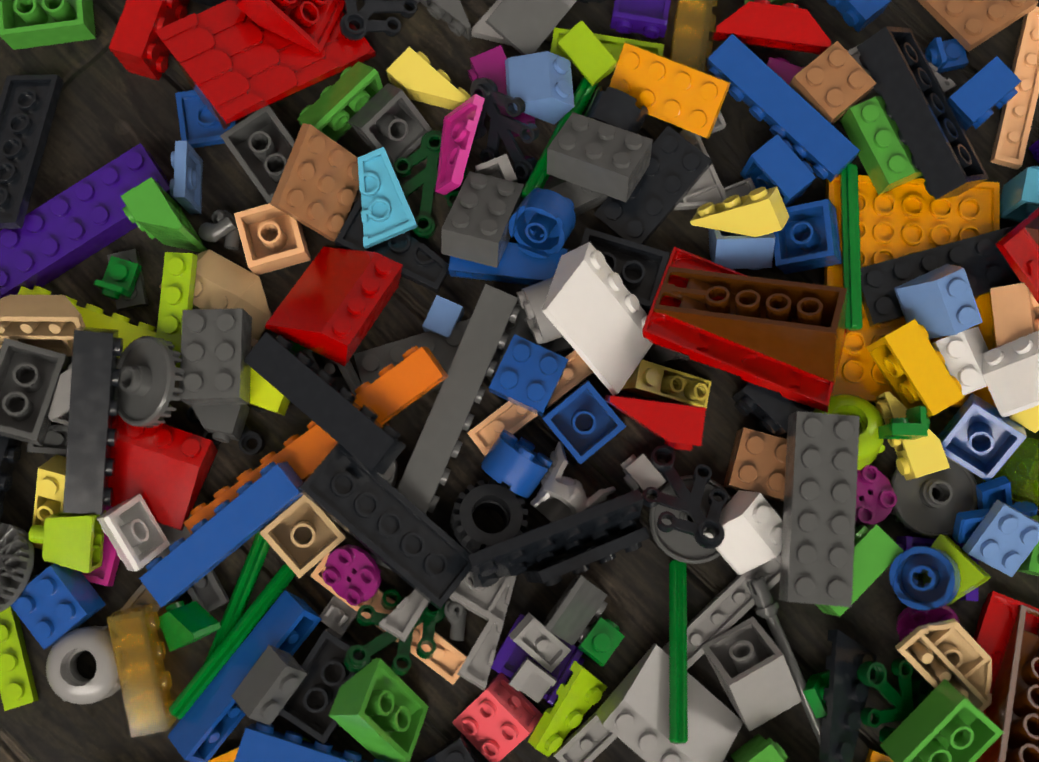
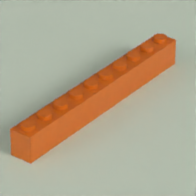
[183,345,449,535]

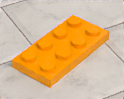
[609,42,731,138]

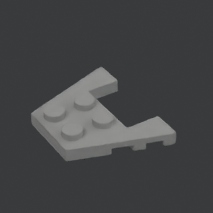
[673,111,756,210]

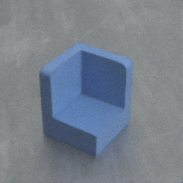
[422,295,465,338]

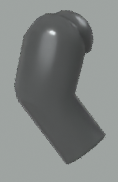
[212,210,240,250]
[198,216,237,242]
[444,600,467,641]

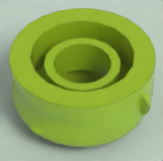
[813,394,885,471]

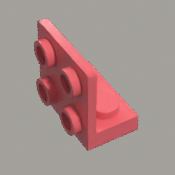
[452,673,543,762]

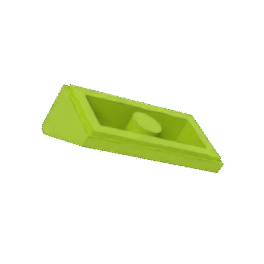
[557,21,617,86]

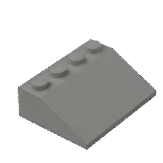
[595,643,743,762]

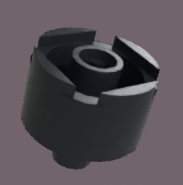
[584,86,649,134]

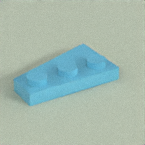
[357,147,418,249]

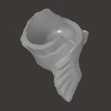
[530,442,616,522]

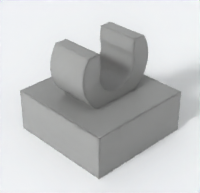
[320,595,357,635]

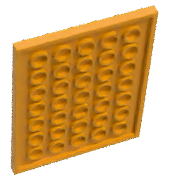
[824,174,1000,408]

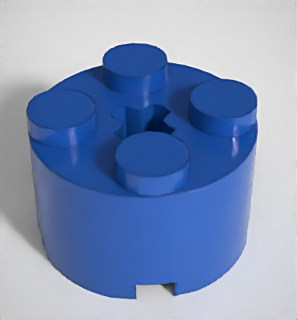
[508,188,576,258]
[481,430,553,498]
[889,546,961,610]

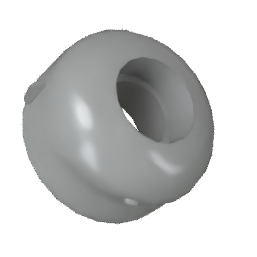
[46,626,131,705]

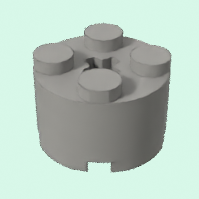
[516,277,563,345]

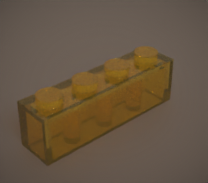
[670,0,718,74]
[107,604,176,738]

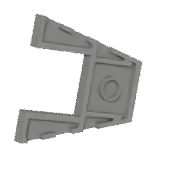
[378,546,517,690]

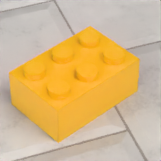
[866,319,965,417]

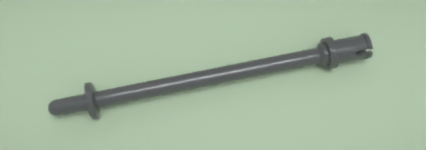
[746,576,822,745]

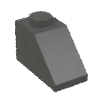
[192,404,250,443]

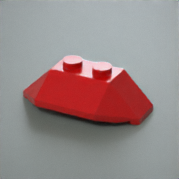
[712,0,831,55]

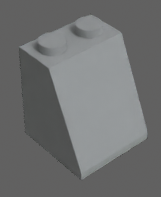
[701,616,802,732]

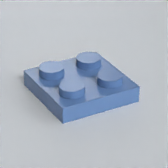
[169,141,203,214]
[962,499,1039,577]

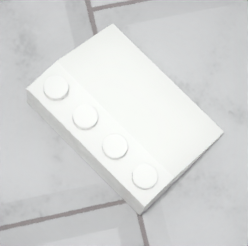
[542,242,653,396]

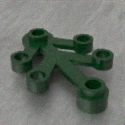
[394,130,468,239]
[344,589,446,675]
[857,658,931,743]

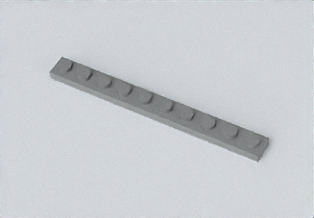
[553,554,781,762]

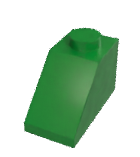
[157,600,221,652]

